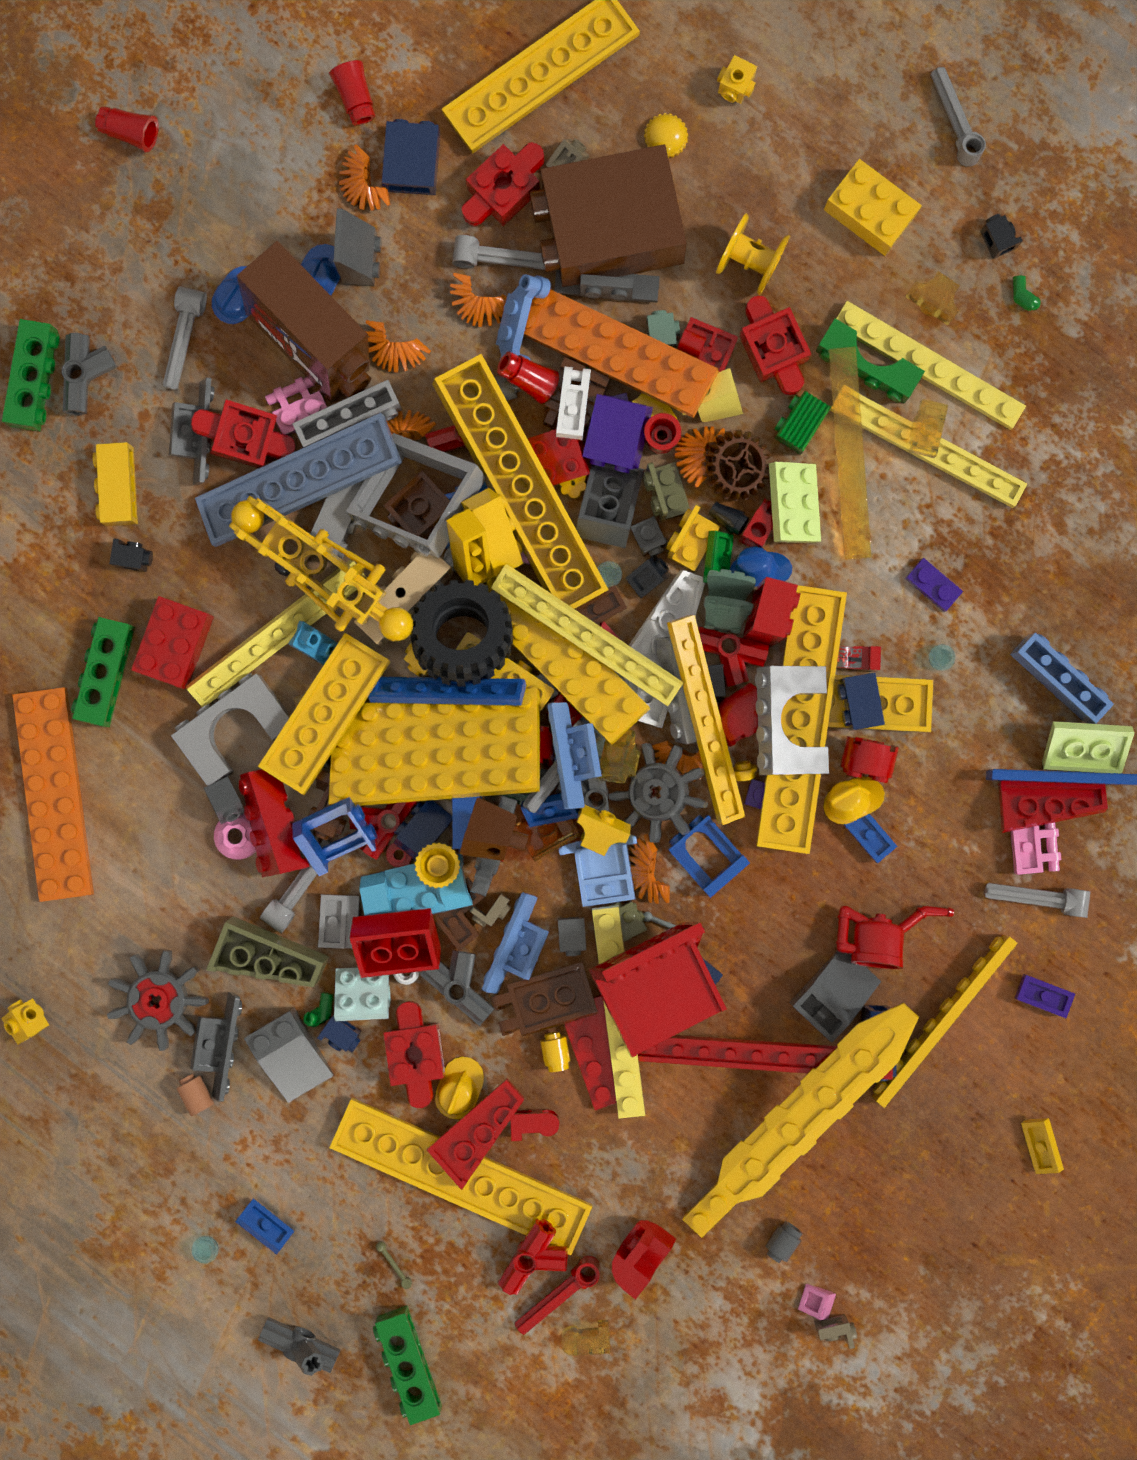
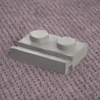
[318,894,360,949]

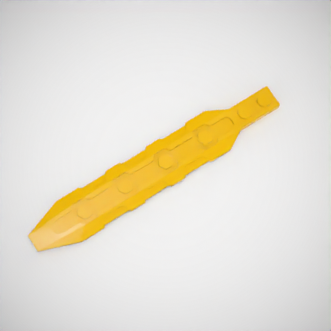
[682,1002,919,1238]

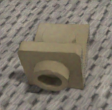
[545,138,590,167]
[814,1314,857,1349]

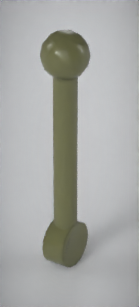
[376,1241,412,1289]

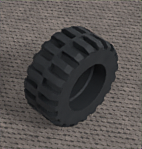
[410,579,513,687]

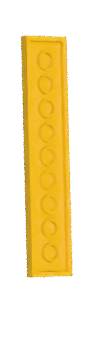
[756,585,847,854]
[329,1098,592,1255]

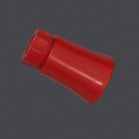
[329,60,376,126]
[95,106,159,152]
[497,351,559,404]
[644,413,681,454]

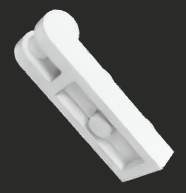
[556,366,591,440]

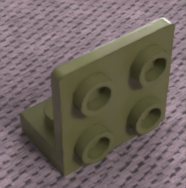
[642,462,690,522]

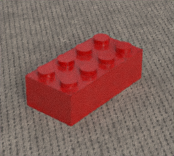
[742,577,801,647]

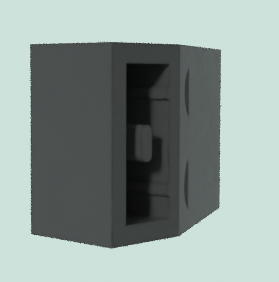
[789,950,881,1043]

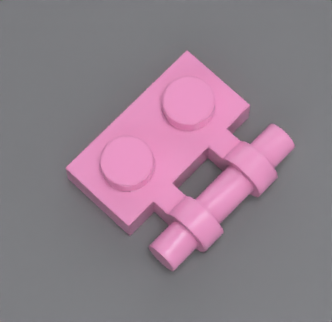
[265,377,327,436]
[1011,822,1061,875]

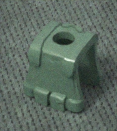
[704,569,756,634]

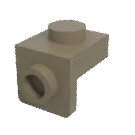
[470,893,511,927]

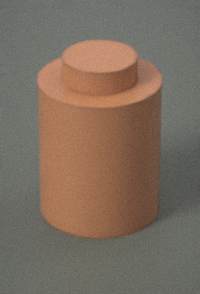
[176,1073,214,1116]

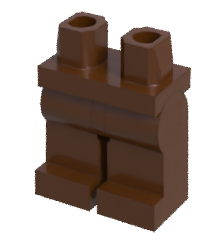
[543,357,610,430]

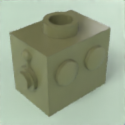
[610,900,647,942]

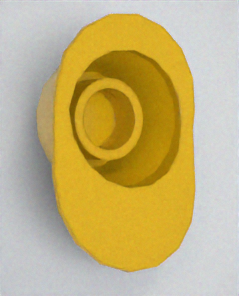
[823,777,885,824]
[435,1057,484,1119]

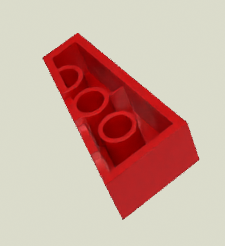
[239,769,310,878]

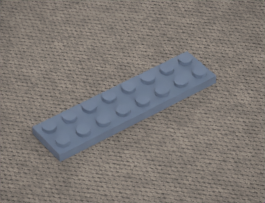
[195,413,402,547]

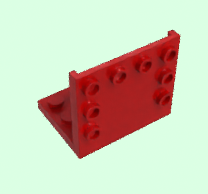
[589,922,727,1058]

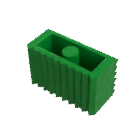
[774,391,831,455]

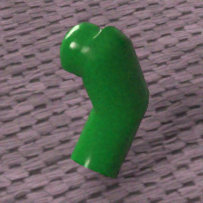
[1013,275,1041,311]
[303,992,334,1027]

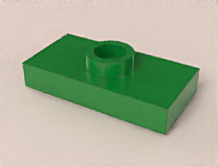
[703,530,734,584]

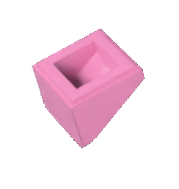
[798,1284,836,1320]

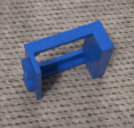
[293,797,377,876]
[668,815,750,898]

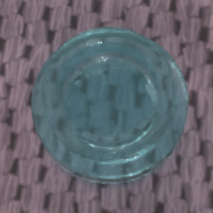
[597,561,622,588]
[929,644,955,671]
[192,1236,219,1264]

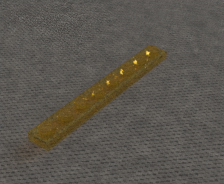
[828,346,872,560]

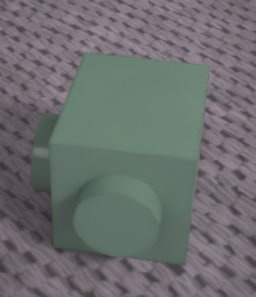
[646,310,680,348]

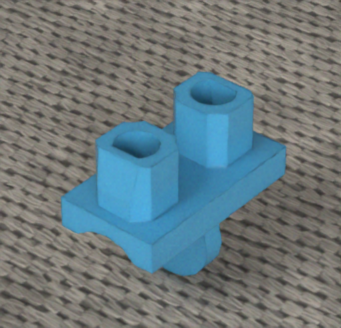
[288,621,338,666]

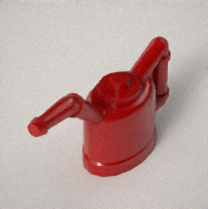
[835,906,954,970]

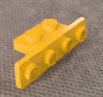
[456,632,555,711]

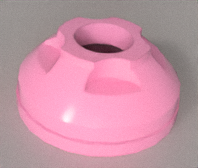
[214,813,256,860]

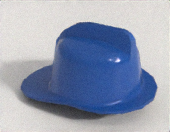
[301,244,341,295]
[212,266,248,324]
[730,546,792,587]

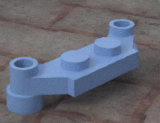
[495,274,551,361]

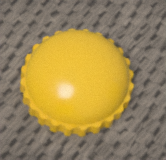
[644,113,688,158]
[415,843,460,888]

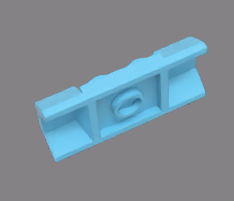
[359,854,473,916]

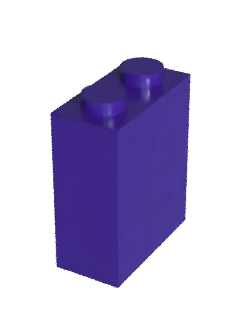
[582,394,653,473]

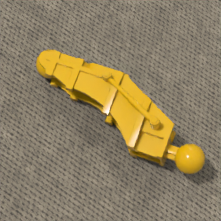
[229,495,413,641]

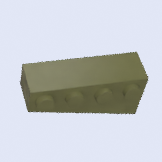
[206,916,329,987]

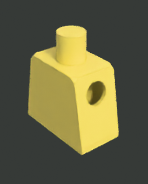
[682,368,743,422]

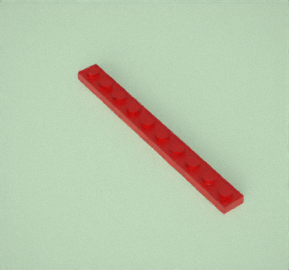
[638,1035,893,1080]

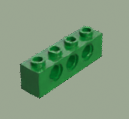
[2,319,60,432]
[71,617,136,727]
[373,1305,442,1426]

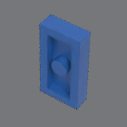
[521,793,579,827]
[843,814,898,863]
[235,1198,294,1255]

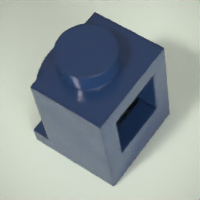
[317,1015,361,1053]

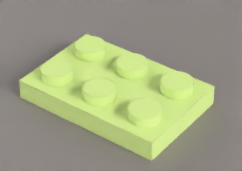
[769,462,821,543]
[1042,721,1135,774]

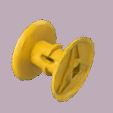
[716,213,790,296]

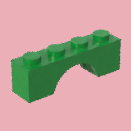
[816,318,925,403]

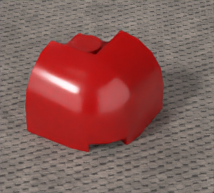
[717,683,758,747]
[612,1220,676,1300]

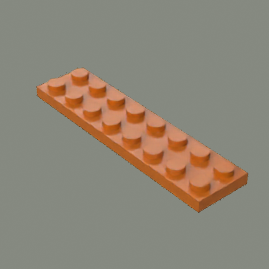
[523,289,719,418]
[12,687,94,902]

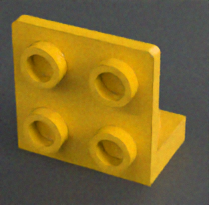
[666,505,720,573]

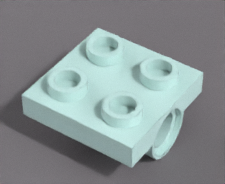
[334,967,391,1021]

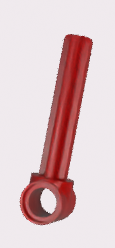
[515,1255,601,1335]

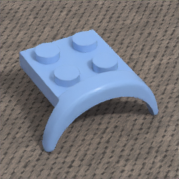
[559,835,637,907]

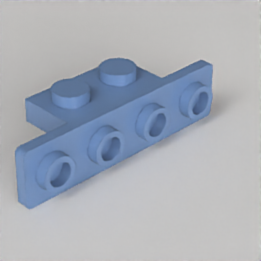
[548,703,602,810]
[482,892,549,994]

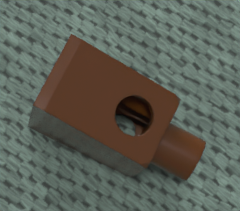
[459,797,529,861]

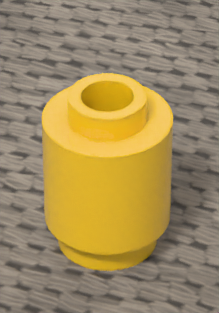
[540,1032,570,1072]

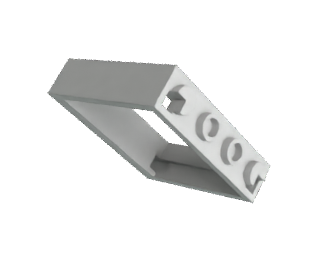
[346,433,486,558]

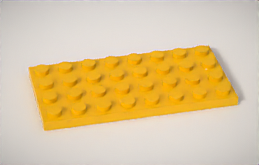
[329,688,540,806]

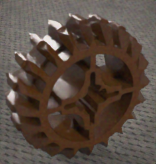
[702,429,771,501]

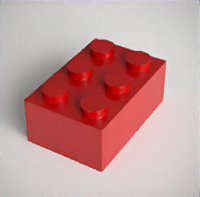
[131,596,214,690]
[350,908,441,978]

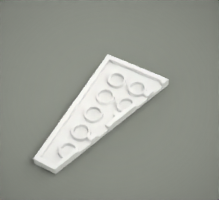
[612,570,705,728]

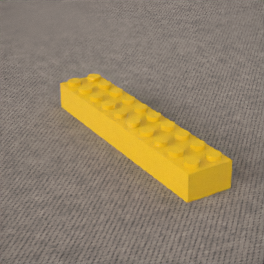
[432,354,609,609]

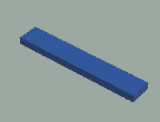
[368,677,527,706]
[986,769,1137,786]

